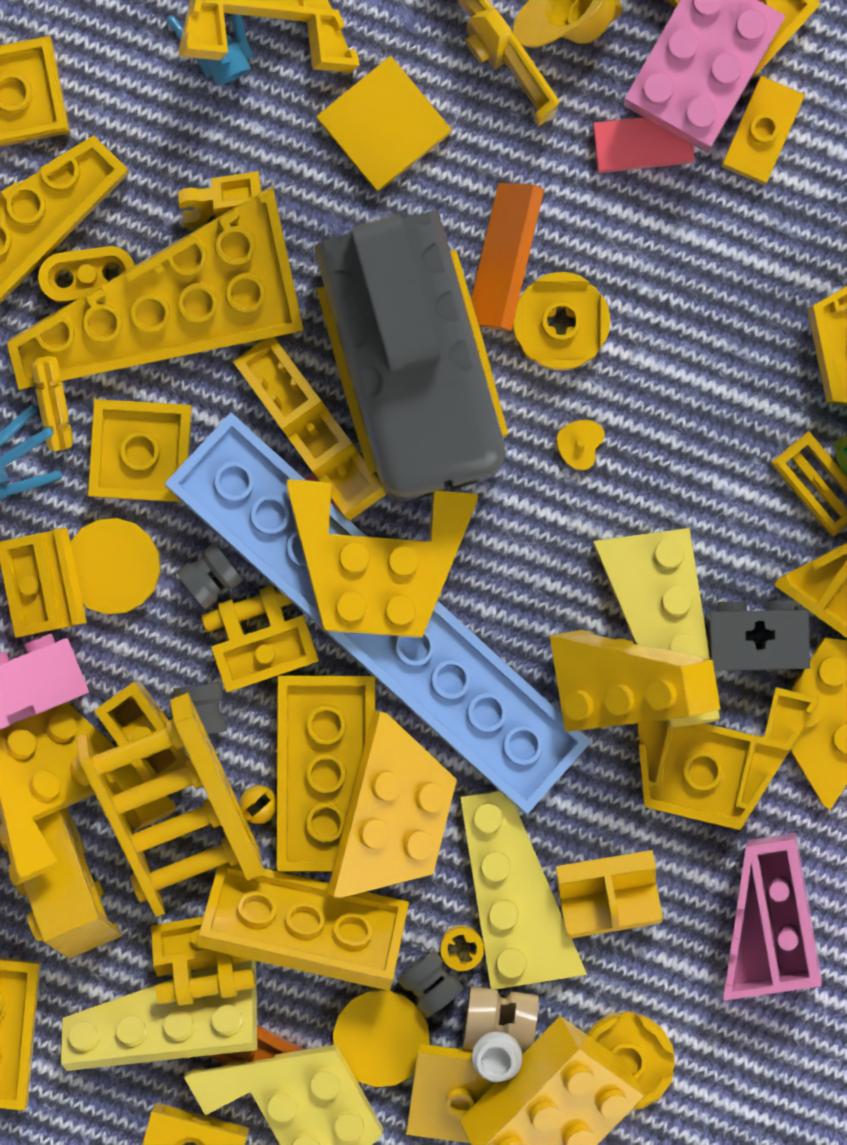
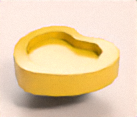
[556,420,605,471]

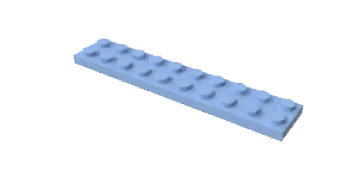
[164,412,592,814]

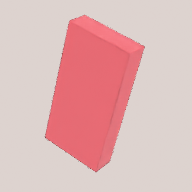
[592,117,695,173]

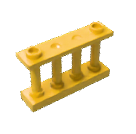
[73,693,265,917]

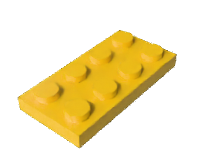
[277,675,376,871]
[197,862,409,991]

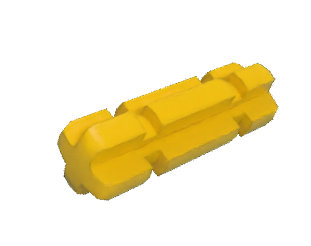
[31,356,73,451]

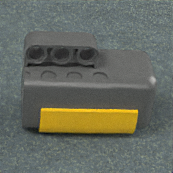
[314,210,508,502]

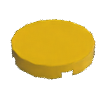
[70,518,162,614]
[333,988,430,1087]
[586,1011,675,1110]

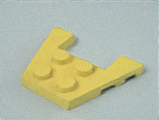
[184,1044,383,1145]

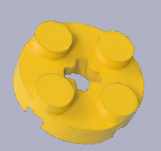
[513,272,610,371]

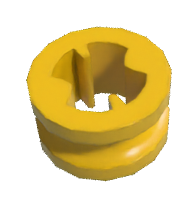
[440,925,484,971]

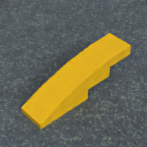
[233,337,386,521]

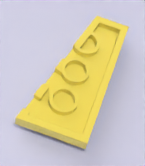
[593,528,720,728]
[460,790,587,989]
[61,960,257,1071]

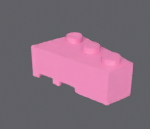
[0,633,89,729]
[723,833,822,1001]

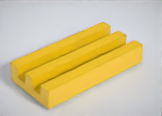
[770,431,847,537]

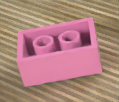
[624,0,785,153]

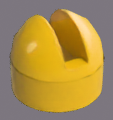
[239,785,277,824]

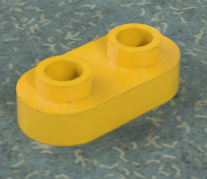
[38,246,135,304]

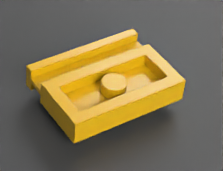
[0,528,87,638]

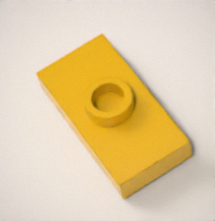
[721,76,805,186]

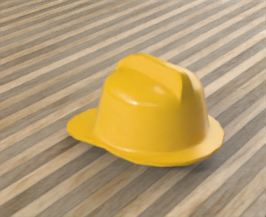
[513,0,623,47]

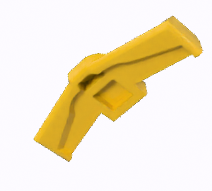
[457,0,559,127]

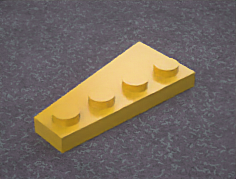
[0,135,130,304]

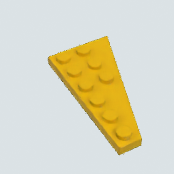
[7,185,304,390]

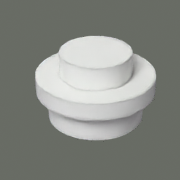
[472,1032,522,1082]

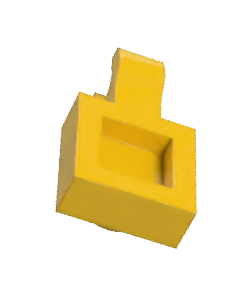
[178,171,262,229]

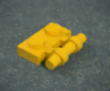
[201,585,320,693]
[151,916,256,1006]

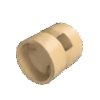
[462,986,539,1055]

